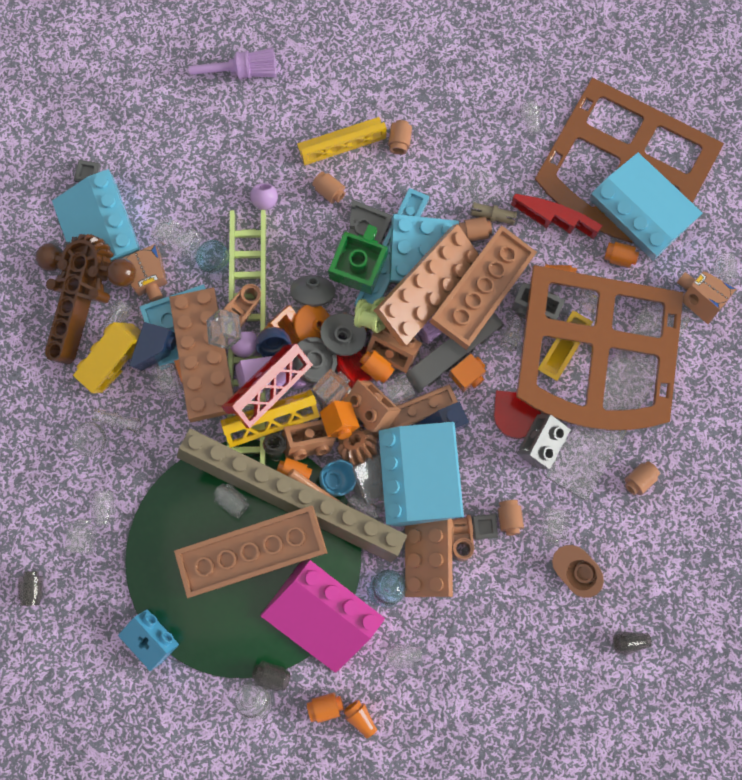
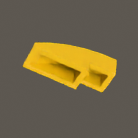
[538,310,593,381]

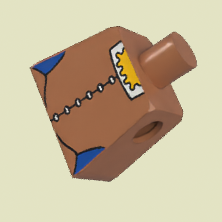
[123,244,168,302]
[677,272,736,324]

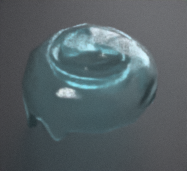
[195,240,229,274]
[368,569,406,608]

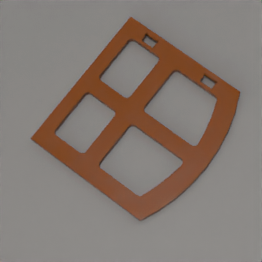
[535,77,724,248]
[516,265,684,431]

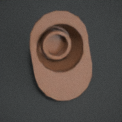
[552,545,604,598]

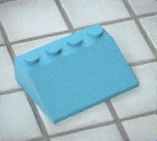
[590,152,703,261]
[52,169,141,262]
[379,422,464,527]

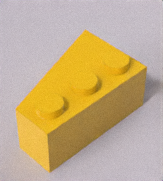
[73,322,141,394]

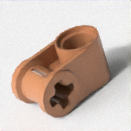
[220,284,261,329]
[452,515,474,562]

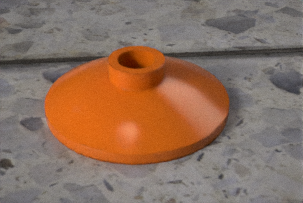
[294,305,330,342]

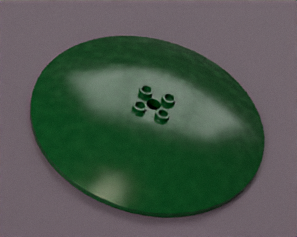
[125,440,362,678]

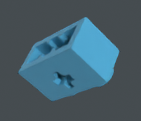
[118,609,179,671]

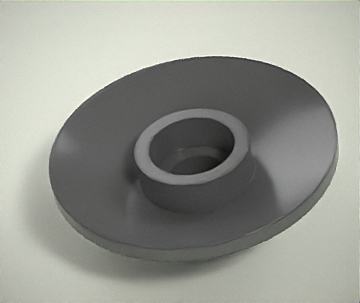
[290,275,335,307]
[320,313,366,356]

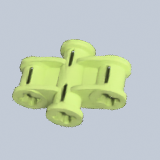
[354,297,386,333]

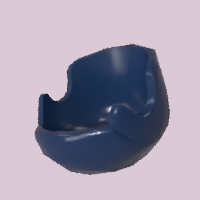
[256,327,291,357]

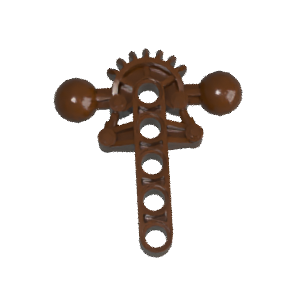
[36,234,136,364]

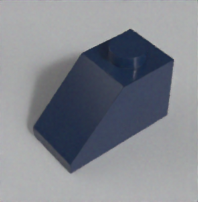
[129,322,176,371]
[416,401,469,432]

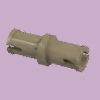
[470,202,517,226]

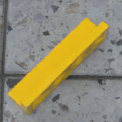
[297,117,387,166]
[220,389,320,448]

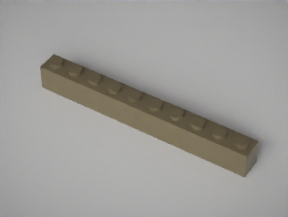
[177,428,407,563]

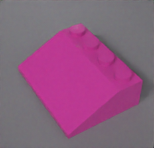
[260,559,385,673]

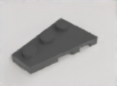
[349,199,393,244]

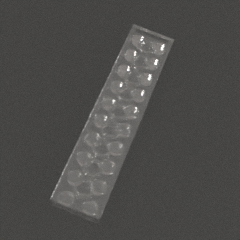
[545,285,694,501]

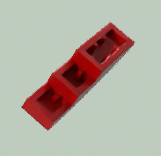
[511,194,603,239]

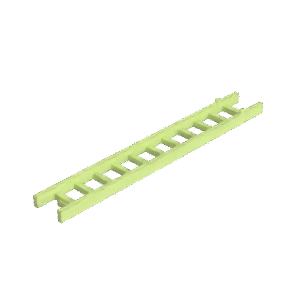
[227,210,266,465]

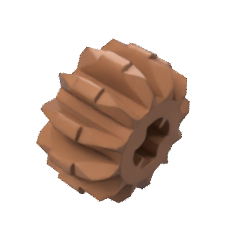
[338,427,378,467]

